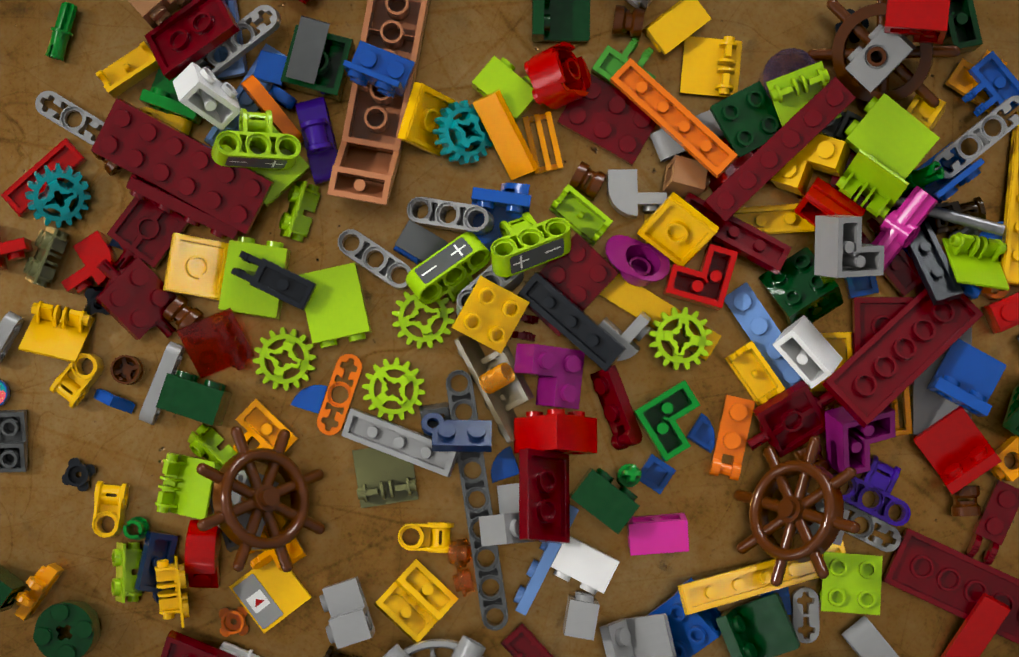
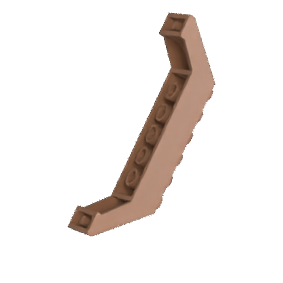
[327,0,430,206]

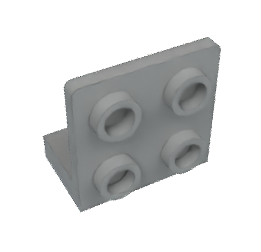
[599,613,677,657]

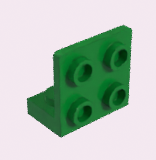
[139,66,217,125]

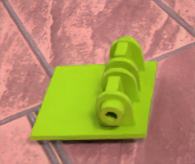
[766,61,842,127]
[835,149,910,219]
[942,232,1010,291]
[155,452,217,520]
[818,552,883,615]

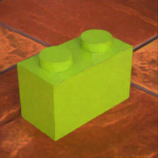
[472,56,535,123]

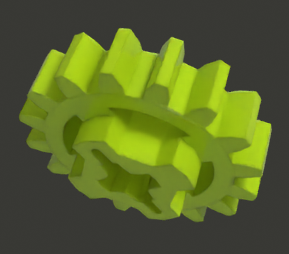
[392,291,455,349]
[648,307,713,370]
[253,327,317,391]
[362,358,426,421]

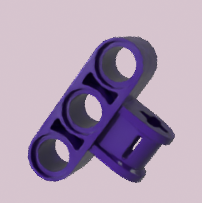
[295,96,338,184]
[833,455,911,526]

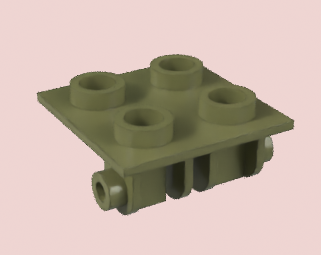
[23,226,69,288]
[352,448,419,508]

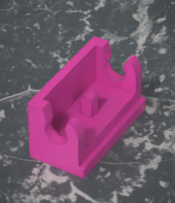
[627,513,689,556]

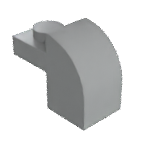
[607,169,667,219]
[599,311,651,361]

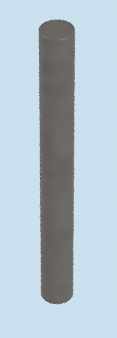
[893,196,1006,236]

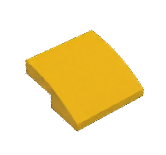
[374,559,459,643]

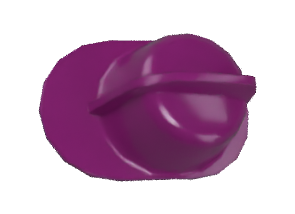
[605,235,670,287]

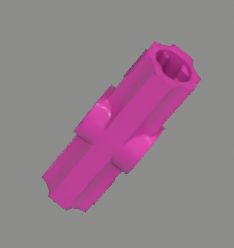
[871,186,939,271]

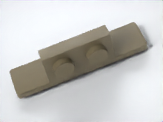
[454,335,534,444]

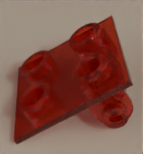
[176,307,254,379]

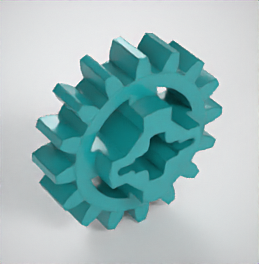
[432,100,493,165]
[25,163,91,228]

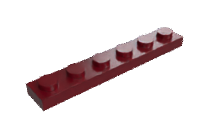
[705,77,856,222]

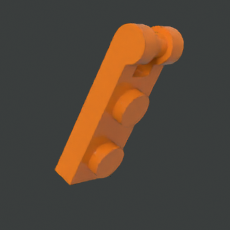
[709,395,755,481]

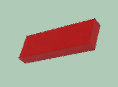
[1,138,87,218]
[941,592,1011,657]

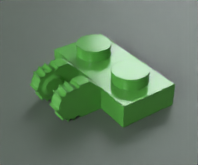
[591,37,656,88]

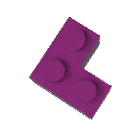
[514,343,585,409]
[825,406,896,474]

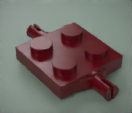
[107,197,190,270]
[95,257,177,340]
[746,380,836,458]

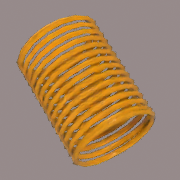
[479,363,515,394]

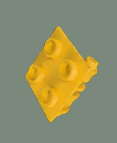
[680,36,742,98]
[452,275,530,353]
[18,301,95,363]
[154,556,190,628]

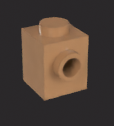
[662,155,711,198]

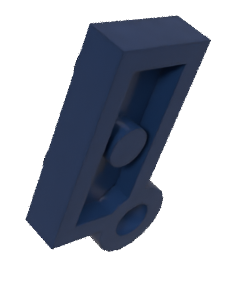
[421,413,492,452]
[135,531,178,604]

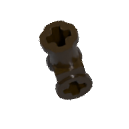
[928,197,986,235]

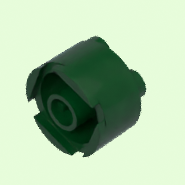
[33,600,101,657]

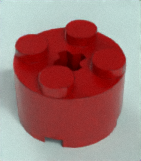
[524,41,591,110]

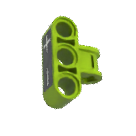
[211,108,301,170]
[490,212,571,277]
[405,232,491,304]

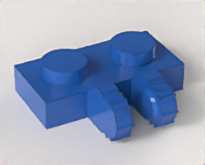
[961,51,1019,117]

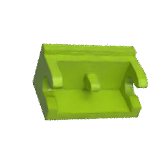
[549,184,613,246]

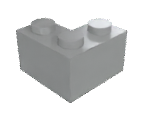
[814,215,884,278]
[479,483,535,547]
[319,576,376,649]

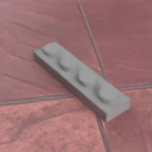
[341,408,459,477]

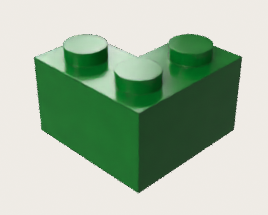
[633,380,700,461]

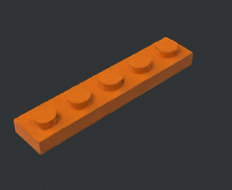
[610,58,738,178]

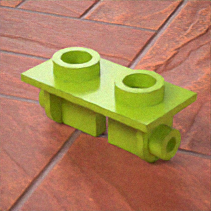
[279,181,321,242]
[188,423,238,471]
[111,542,143,603]

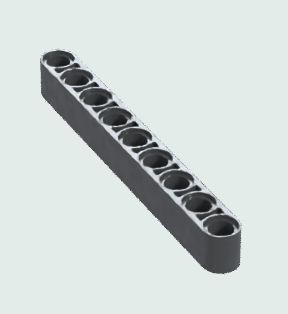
[446,370,508,631]

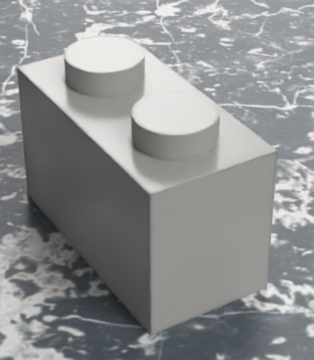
[562,591,600,641]

